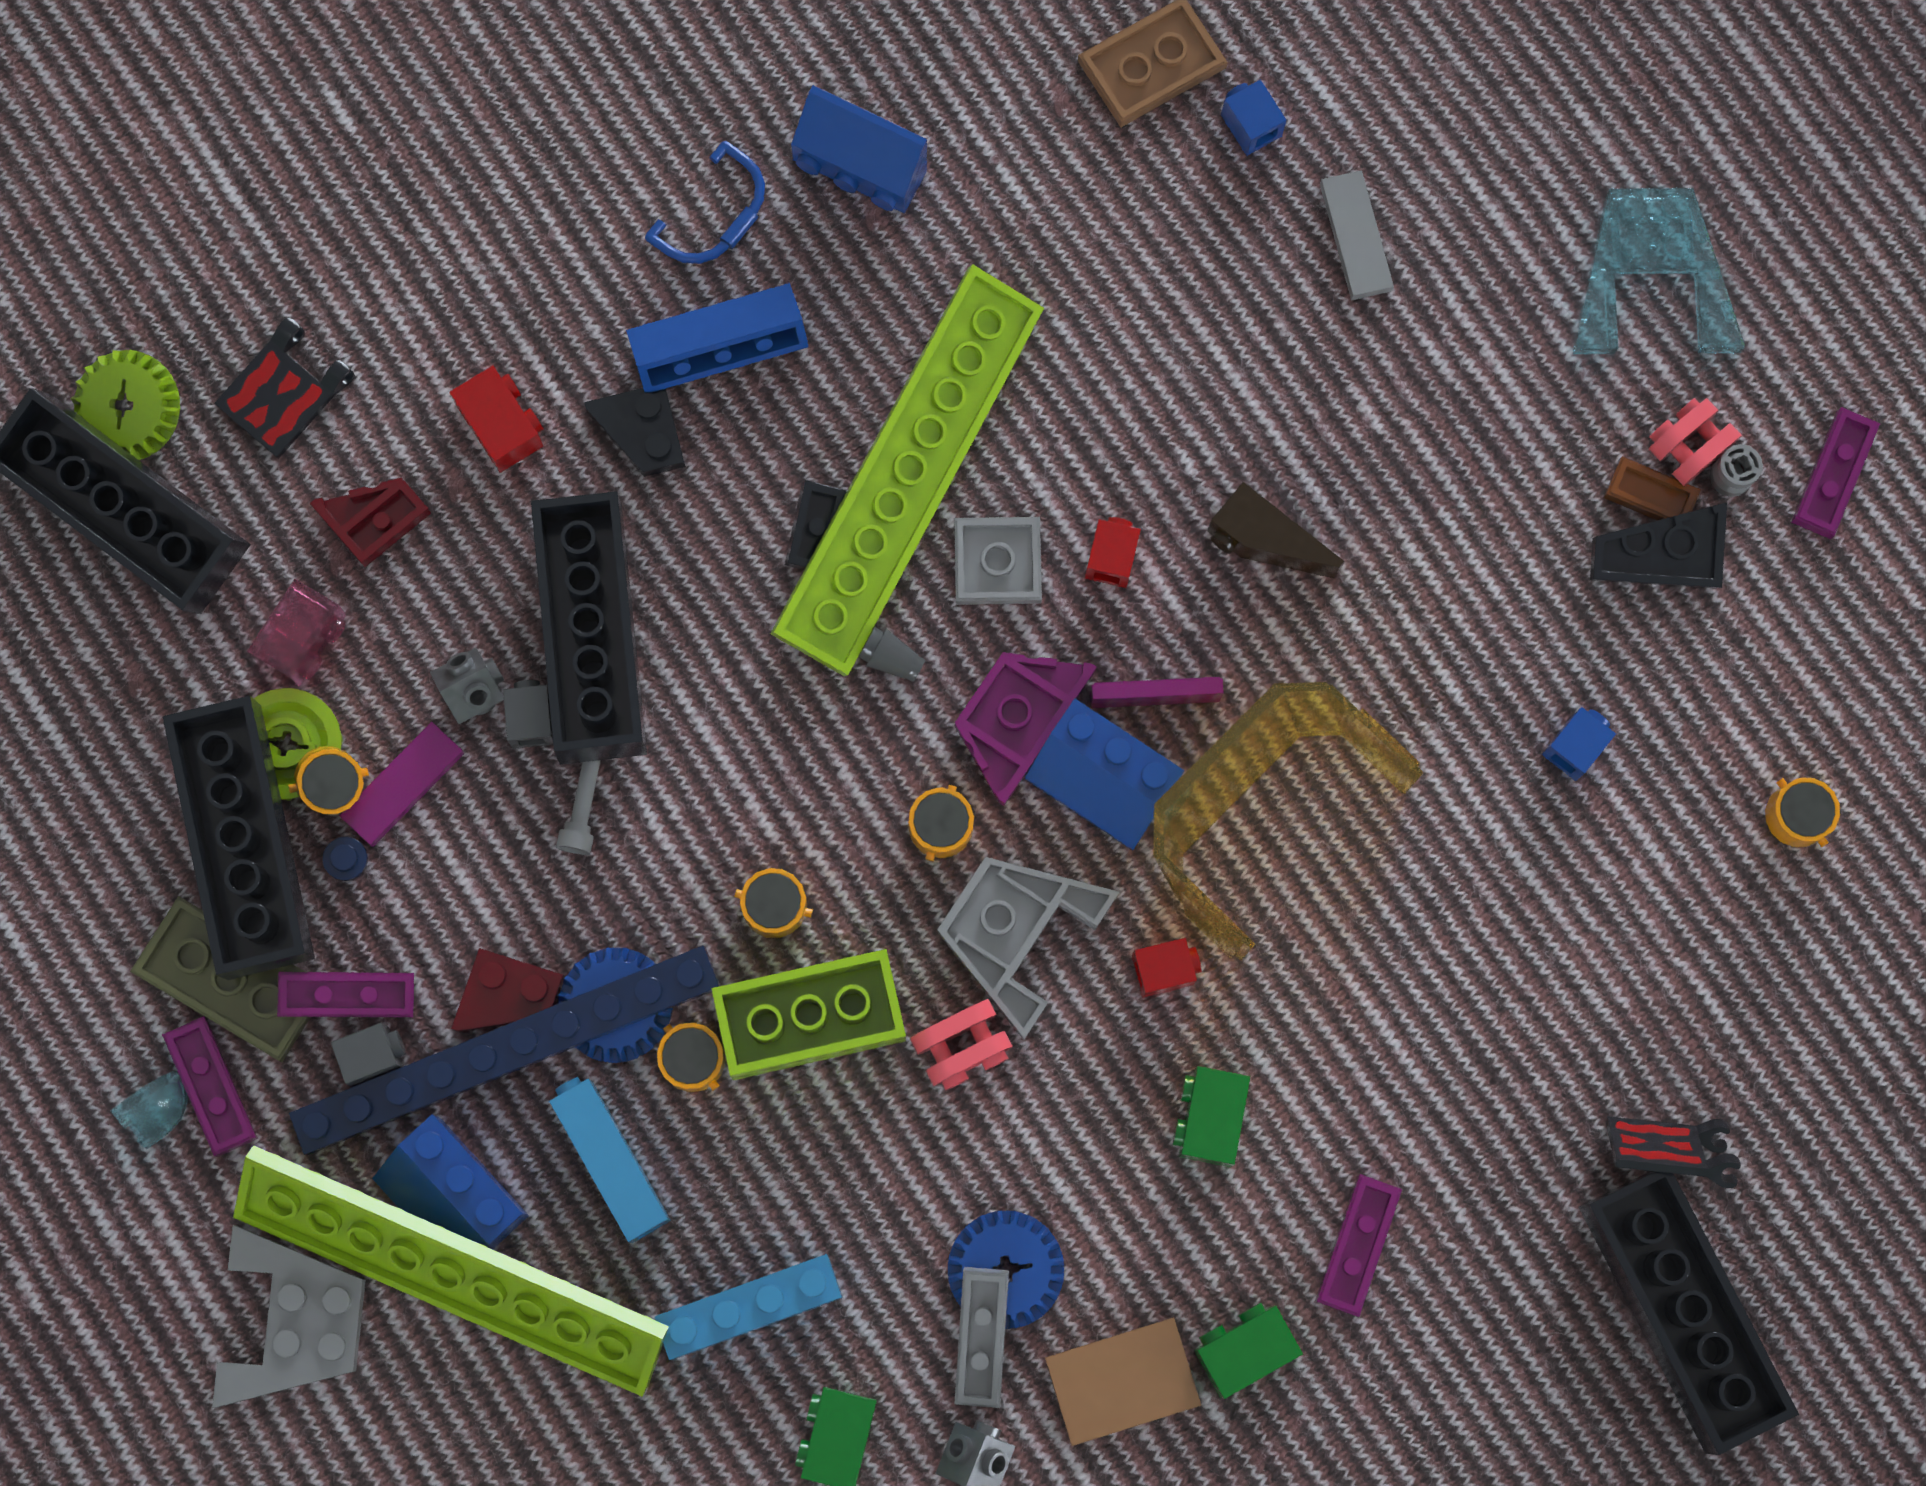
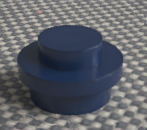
[323,837,368,881]

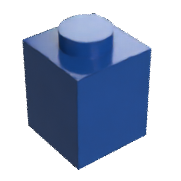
[1221,79,1287,156]
[1541,707,1616,781]

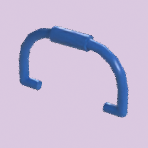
[645,141,765,264]

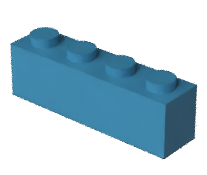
[654,1254,843,1360]

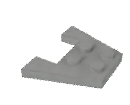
[937,857,1120,1040]
[212,1225,366,1408]

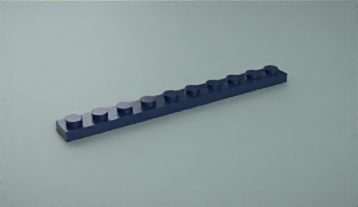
[289,945,721,1155]

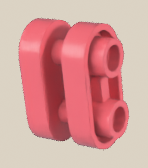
[1649,398,1742,486]
[910,999,1013,1091]

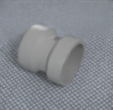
[1709,444,1763,497]

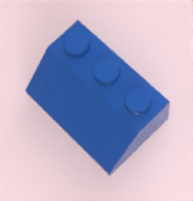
[791,85,927,214]
[1025,698,1185,851]
[372,1114,529,1250]

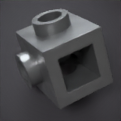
[430,647,505,724]
[935,1420,1015,1486]

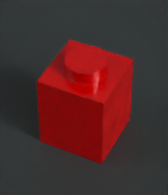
[1085,517,1141,588]
[1131,938,1202,998]

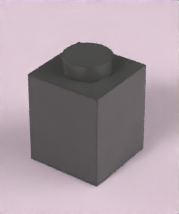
[503,680,553,749]
[331,1023,406,1087]

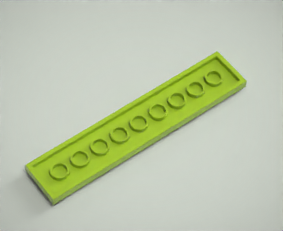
[770,264,1044,677]
[233,1146,669,1397]

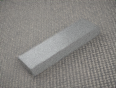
[1320,170,1394,301]
[954,1267,1009,1408]

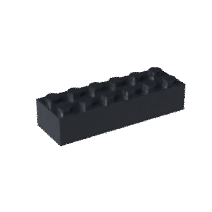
[0,388,251,614]
[531,491,647,765]
[162,695,315,980]
[1578,1171,1799,1455]

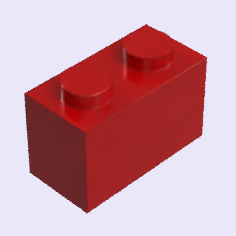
[449,365,544,473]

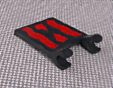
[214,317,355,459]
[1606,1116,1741,1189]

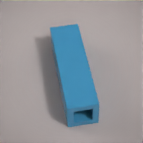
[549,1077,671,1244]

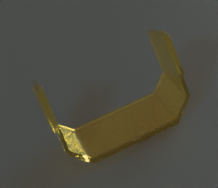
[1153,682,1423,960]

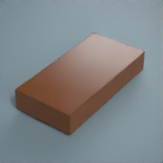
[1603,456,1701,521]

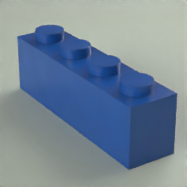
[626,283,809,393]

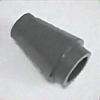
[858,627,925,682]

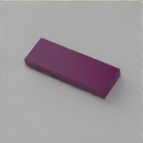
[1791,407,1880,539]
[1090,677,1224,708]
[339,721,465,847]
[277,972,414,1017]
[162,1016,258,1157]
[1315,1174,1402,1317]

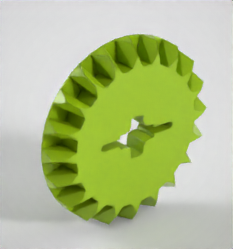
[70,350,180,460]
[253,688,343,801]

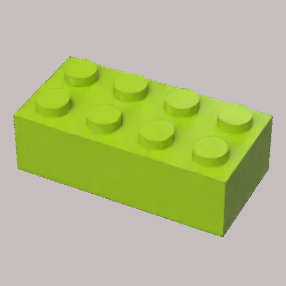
[711,949,906,1080]

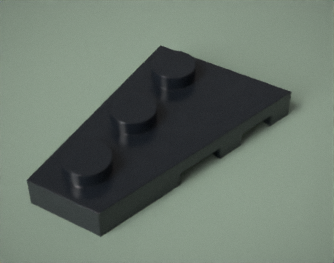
[1590,502,1727,589]

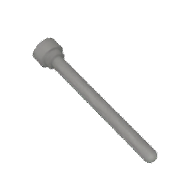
[556,760,601,855]

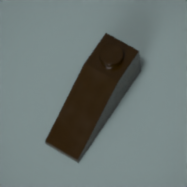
[1207,482,1345,578]

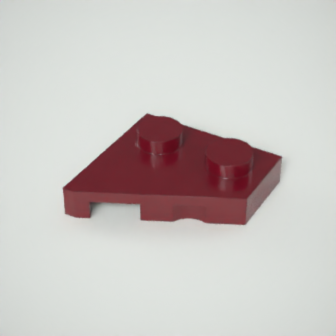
[310,478,431,568]
[451,948,565,1033]

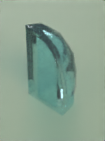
[110,1071,188,1149]

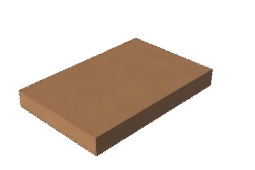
[1078,0,1228,127]
[1044,1317,1201,1446]

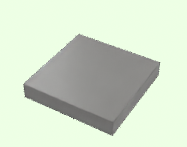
[954,517,1042,605]

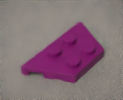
[954,652,1097,806]

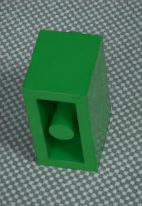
[1173,1066,1251,1167]
[1194,1302,1303,1399]
[795,1387,877,1486]

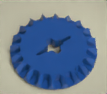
[558,948,673,1063]
[948,1211,1064,1329]

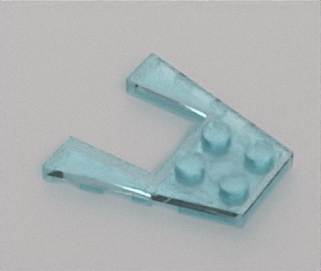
[1573,188,1745,354]

